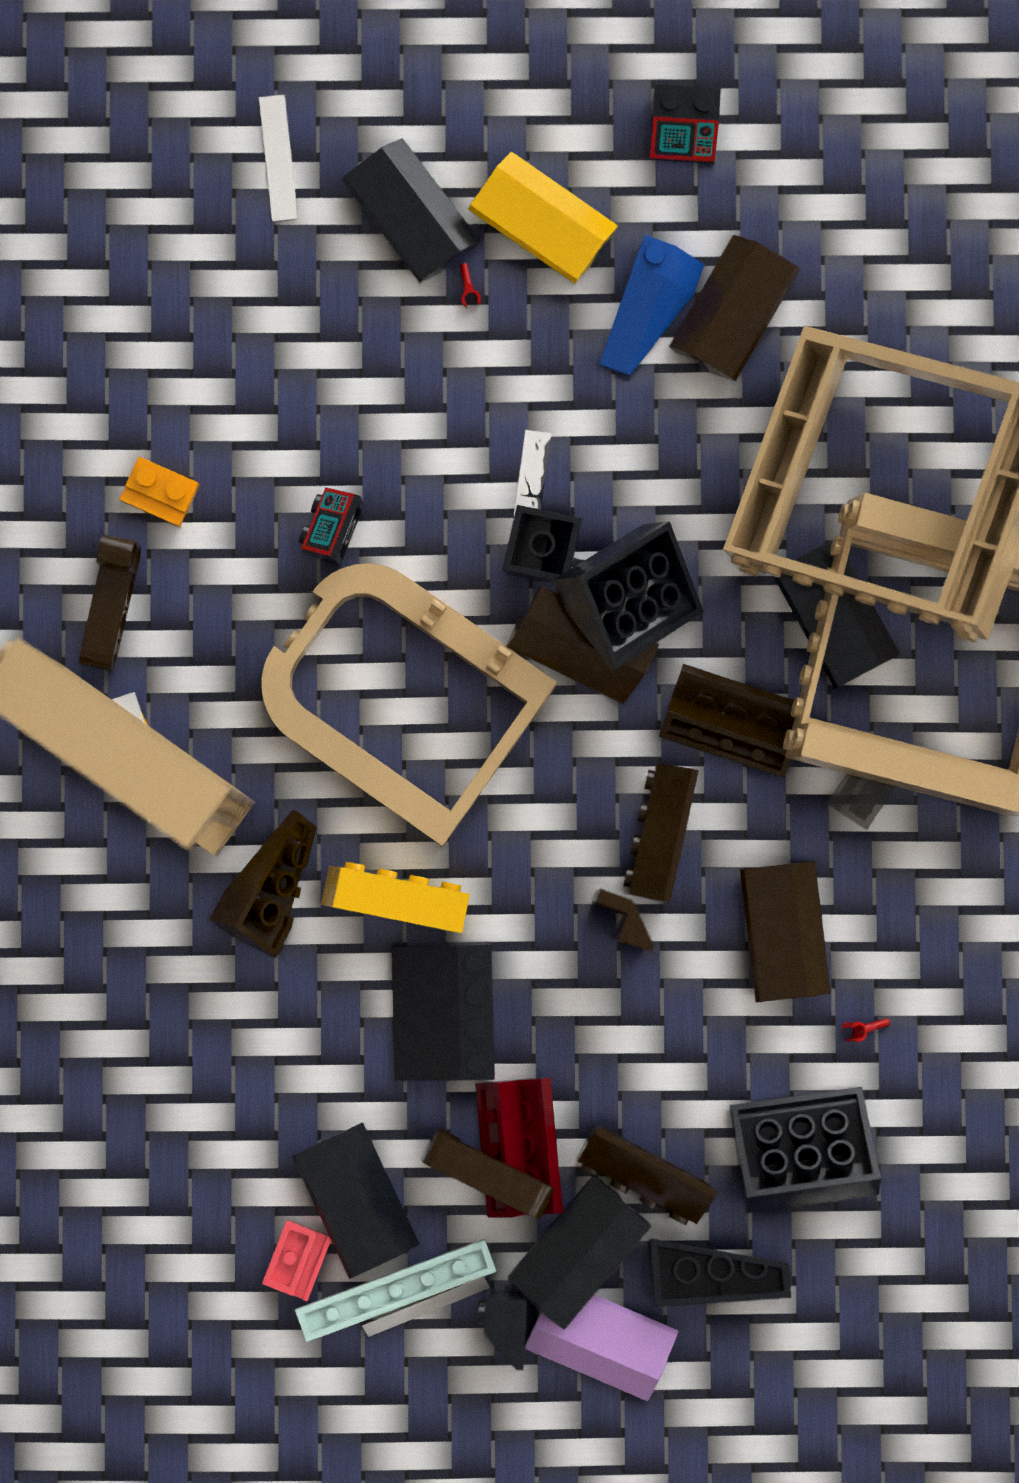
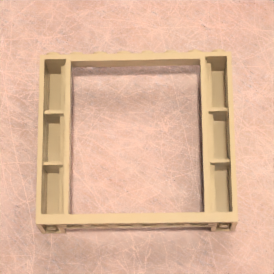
[723,326,1019,642]
[783,493,1019,816]
[0,637,255,856]

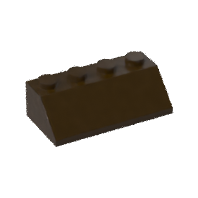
[623,763,699,903]
[576,1123,718,1225]

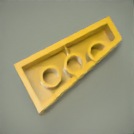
[321,862,470,933]

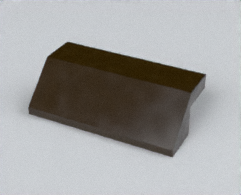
[669,235,800,382]
[506,586,659,704]
[659,664,795,778]
[740,861,831,1002]
[591,888,654,952]

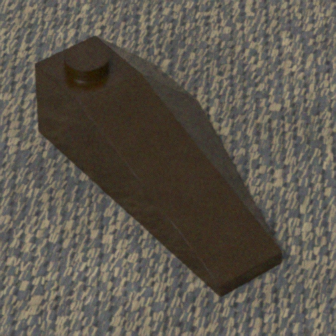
[209,810,317,958]

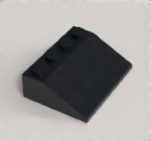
[553,521,704,670]
[392,944,495,1081]
[730,1087,881,1213]

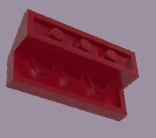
[475,1078,563,1218]

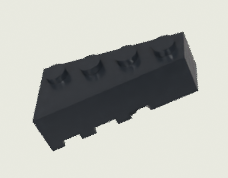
[649,1238,791,1307]

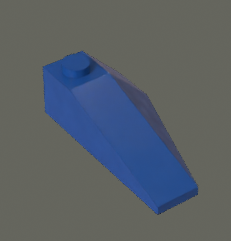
[599,235,704,376]

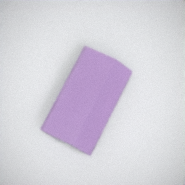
[524,1295,678,1401]

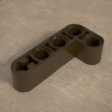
[79,534,141,671]
[421,1127,555,1219]

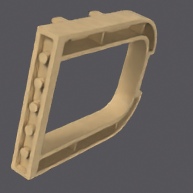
[261,564,557,847]

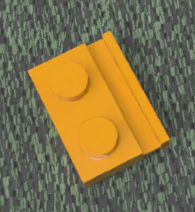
[119,456,200,528]

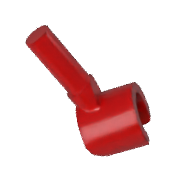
[460,263,481,308]
[842,1018,890,1042]

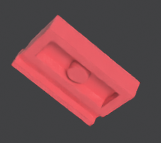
[262,1219,331,1301]

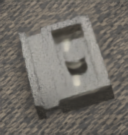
[826,774,896,830]

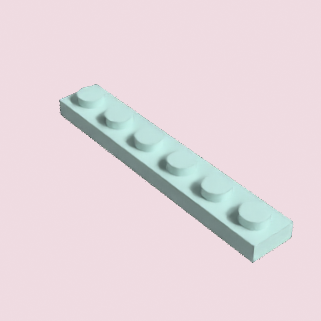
[295,1238,496,1342]

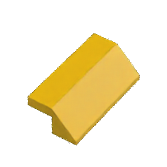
[468,152,618,284]

